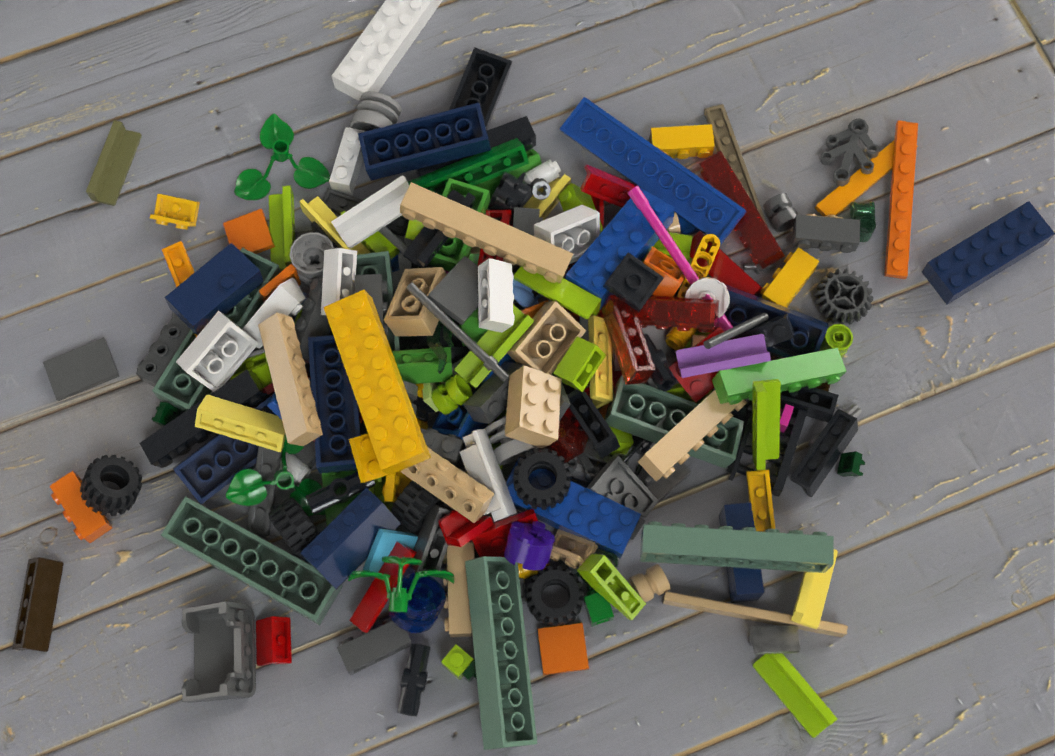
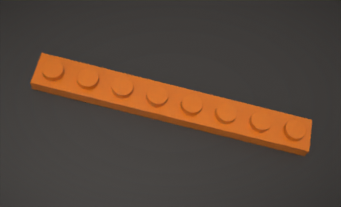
[884,120,918,279]

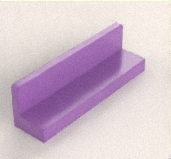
[676,334,771,378]

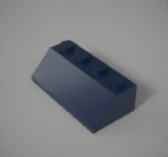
[301,488,401,590]

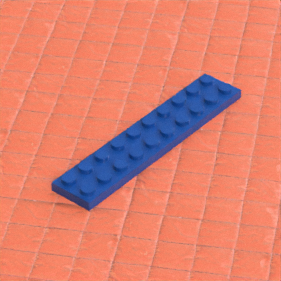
[560,97,746,245]

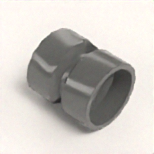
[763,193,798,232]

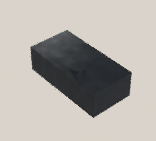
[449,47,512,130]

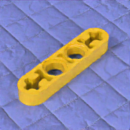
[676,234,720,309]

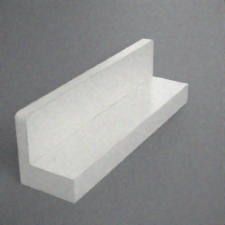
[331,175,409,249]
[462,429,517,522]

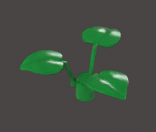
[234,113,330,200]
[226,436,326,516]
[348,556,455,613]

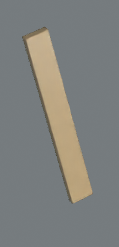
[663,591,848,638]

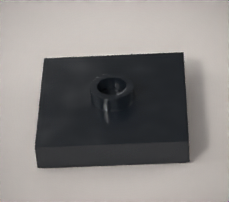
[603,252,664,312]

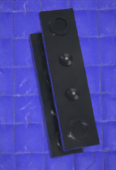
[727,401,808,497]

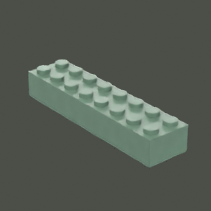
[152,248,281,412]
[161,496,343,626]
[640,522,834,573]
[465,556,537,750]

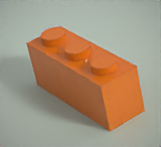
[50,471,113,543]

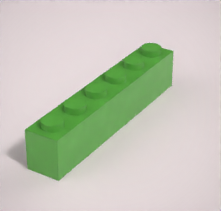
[712,348,847,405]

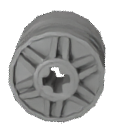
[350,91,402,131]
[290,232,334,286]
[485,416,541,465]

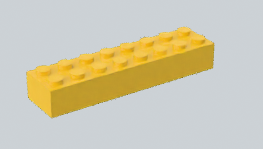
[323,290,431,475]

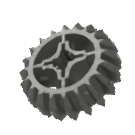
[815,268,873,325]

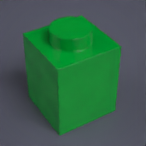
[583,590,614,627]

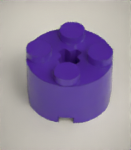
[504,521,555,570]

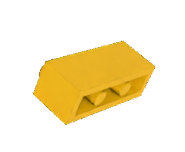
[649,124,715,159]
[760,247,819,308]

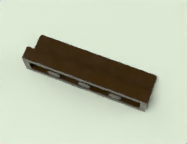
[12,557,63,652]

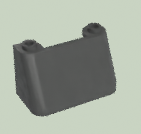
[181,601,256,703]

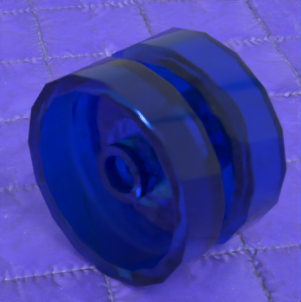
[388,573,446,633]

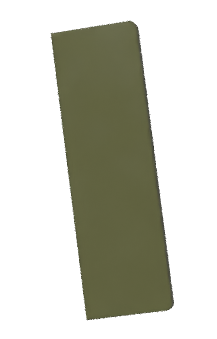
[86,120,142,206]

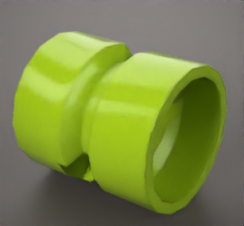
[820,324,853,358]
[431,374,473,415]

